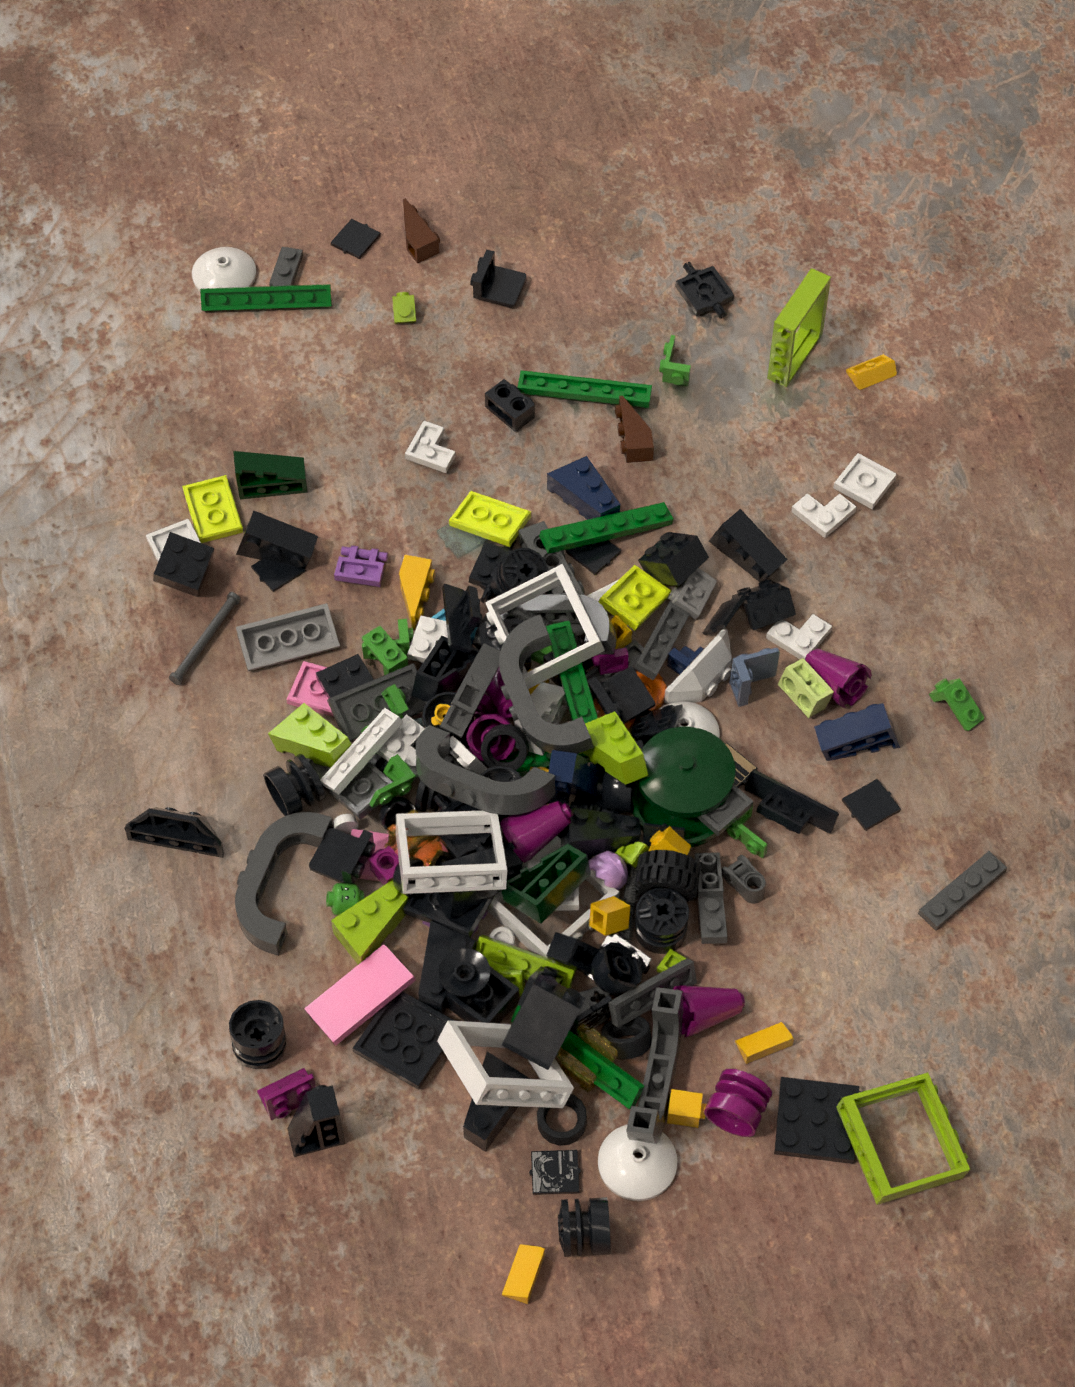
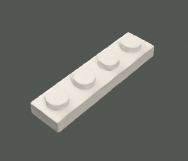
[320,708,403,795]

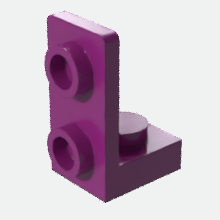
[585,635,629,675]

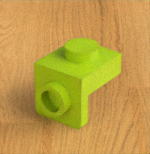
[392,292,416,324]

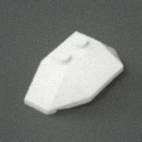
[664,628,732,704]

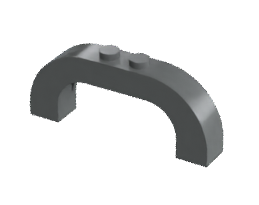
[473,593,616,654]
[499,614,594,754]
[416,725,555,815]
[235,812,333,956]
[626,987,683,1144]

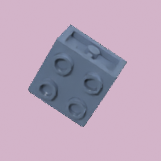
[729,648,780,707]

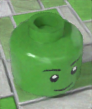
[326,883,364,916]

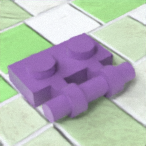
[334,545,388,587]

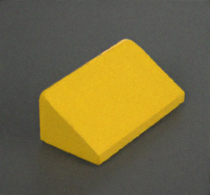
[846,354,897,390]
[735,1022,794,1064]
[502,1244,545,1304]

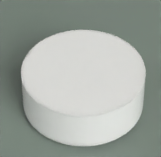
[332,814,358,834]
[489,927,515,946]

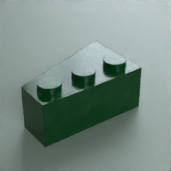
[233,451,308,500]
[501,844,591,924]

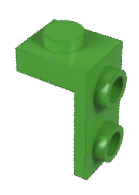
[659,335,691,386]
[362,619,413,660]
[362,626,408,675]
[929,678,984,731]
[361,684,409,733]
[369,754,416,808]
[726,806,768,858]

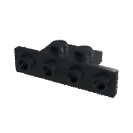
[442,584,482,654]
[745,769,839,834]

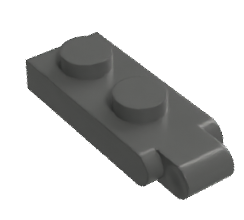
[269,246,303,286]

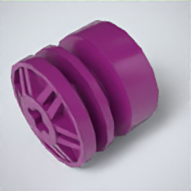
[704,1069,772,1137]

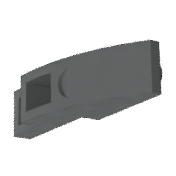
[440,643,500,739]
[694,852,727,944]

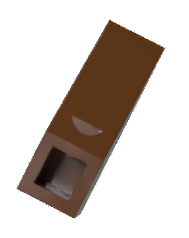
[403,198,440,264]
[615,396,654,463]

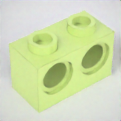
[778,658,834,718]

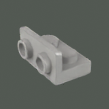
[668,568,717,619]

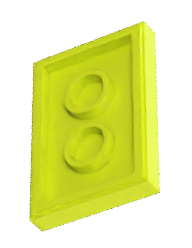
[182,475,243,543]
[449,491,531,547]
[598,565,671,631]

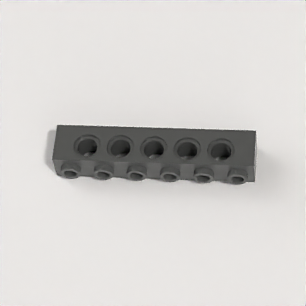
[519,521,586,644]

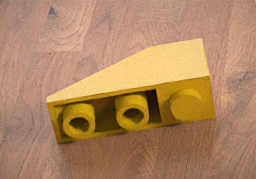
[399,555,436,629]

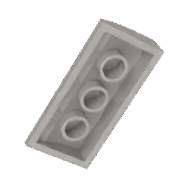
[236,603,340,672]

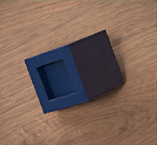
[667,646,704,675]

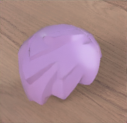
[588,851,628,890]

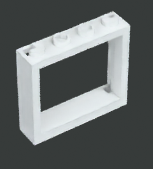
[485,564,605,689]
[396,810,507,894]
[487,836,619,961]
[437,1020,574,1108]

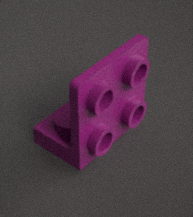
[257,1068,316,1120]

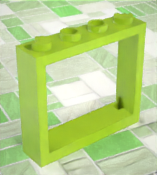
[767,268,831,387]
[836,1072,970,1205]

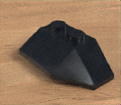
[124,807,224,858]

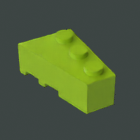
[268,703,352,768]
[579,712,648,785]
[331,880,408,965]

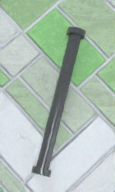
[169,592,241,685]

